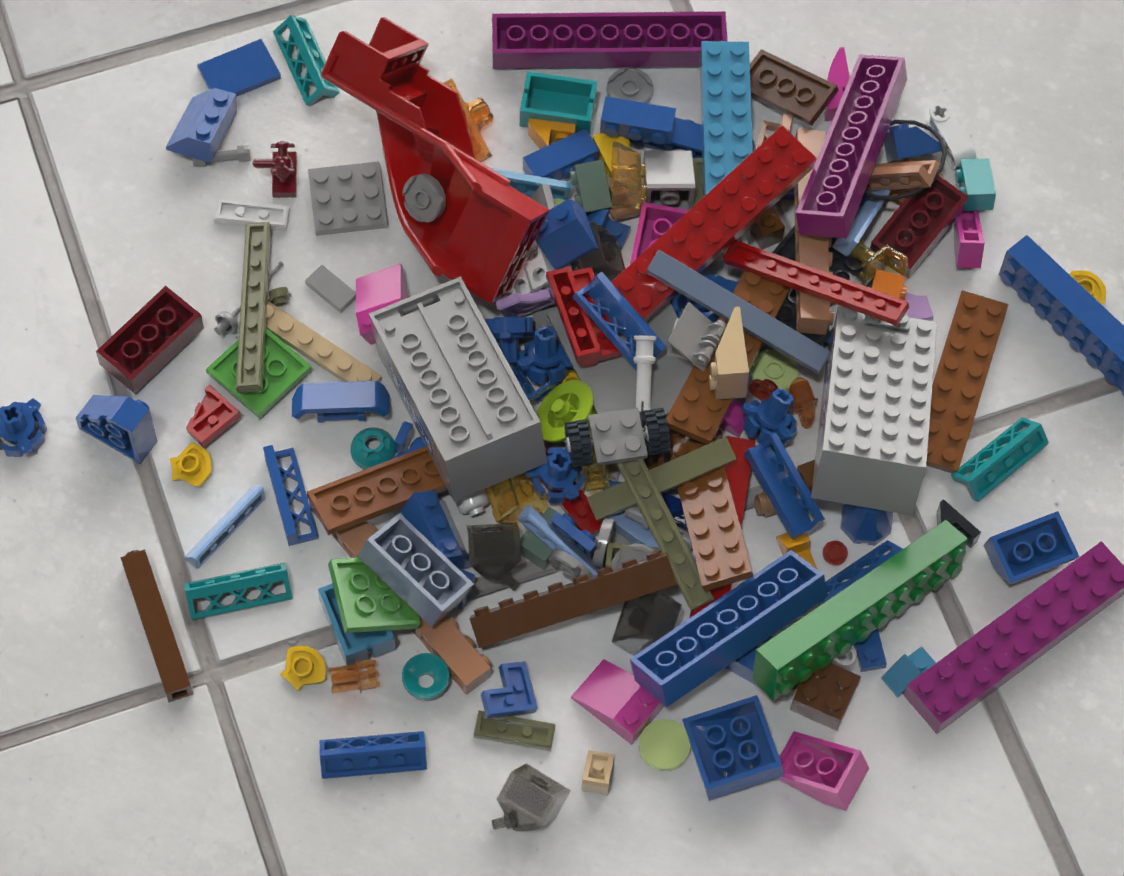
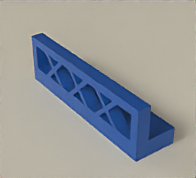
[573,272,667,371]
[744,433,825,540]
[263,445,318,546]
[818,540,903,606]
[319,731,427,779]

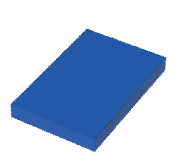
[197,39,281,97]

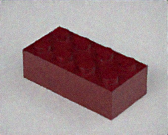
[870,171,969,279]
[96,285,204,394]

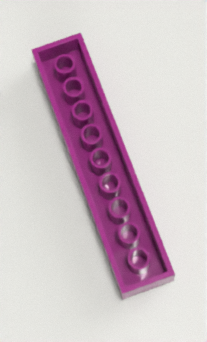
[492,11,727,69]
[796,54,907,239]
[903,541,1124,734]

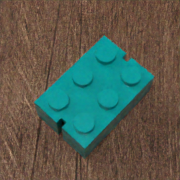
[519,71,597,134]

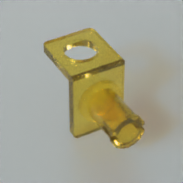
[852,243,908,280]

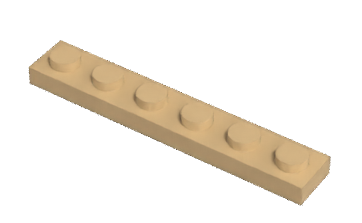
[266,300,382,382]

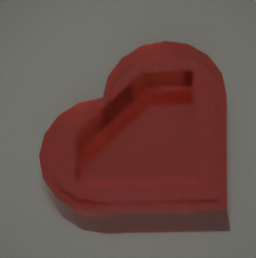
[749,379,778,401]

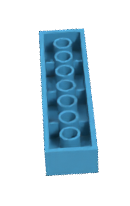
[700,41,753,197]

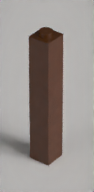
[120,549,194,703]

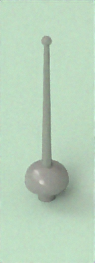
[214,261,283,335]

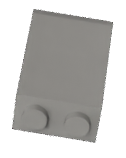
[643,149,695,210]

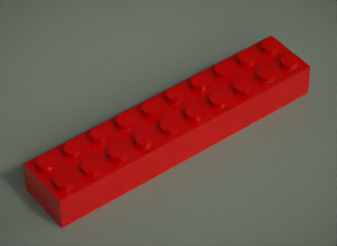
[611,125,817,323]

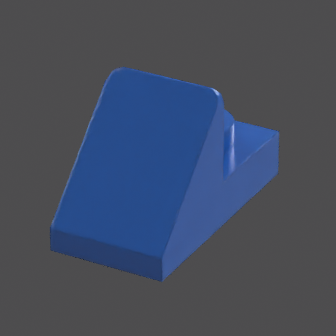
[586,209,631,251]

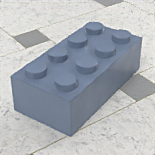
[357,513,474,627]

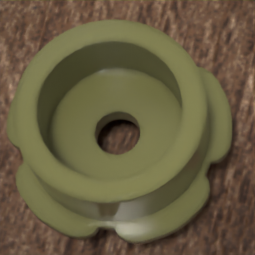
[268,287,292,306]

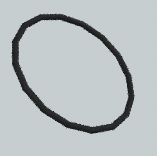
[864,120,947,200]

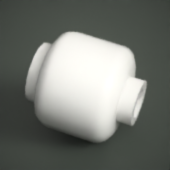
[455,489,489,517]

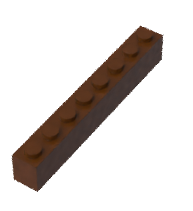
[469,550,677,648]

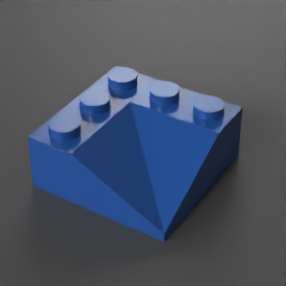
[682,695,784,801]

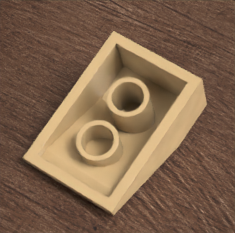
[709,307,749,399]

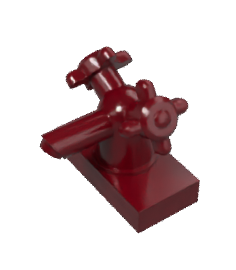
[252,141,297,198]

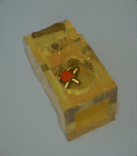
[582,457,610,492]

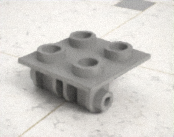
[667,302,726,372]

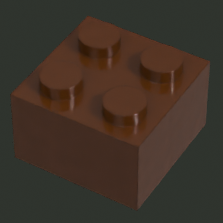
[790,663,861,731]

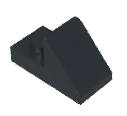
[937,499,981,548]

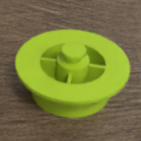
[536,380,596,443]

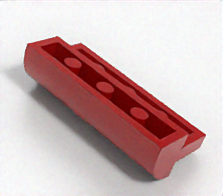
[546,267,622,367]

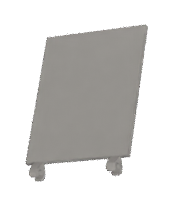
[547,302,694,424]

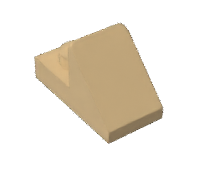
[582,750,614,795]

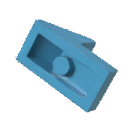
[881,646,936,698]

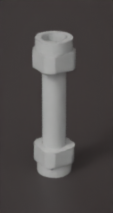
[192,145,251,167]

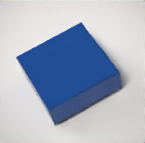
[394,421,414,453]

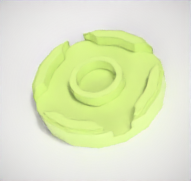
[750,348,799,395]
[639,719,691,771]

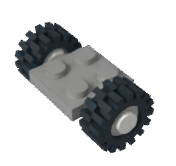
[564,408,671,468]

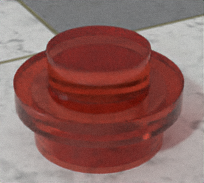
[822,540,848,565]

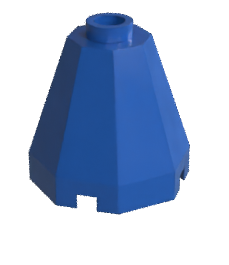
[840,504,893,546]

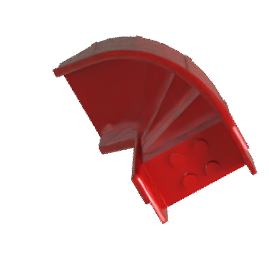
[321,17,550,304]

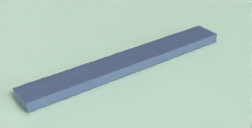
[646,250,830,374]

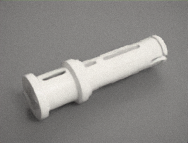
[633,336,656,412]

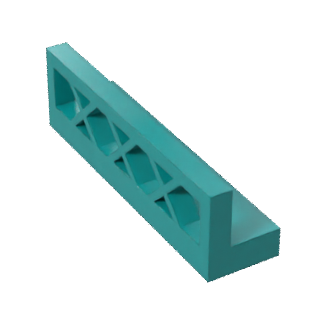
[273,15,340,106]
[951,417,1049,501]
[184,562,293,620]

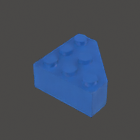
[76,395,158,464]

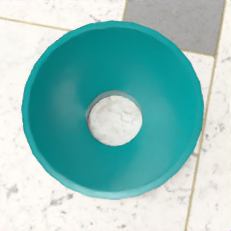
[350,427,396,470]
[402,653,449,700]

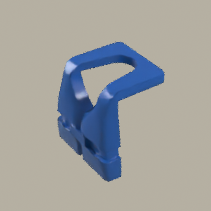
[510,365,559,401]

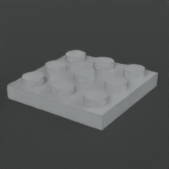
[308,161,387,236]

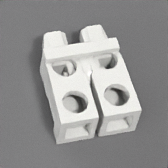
[511,240,555,294]

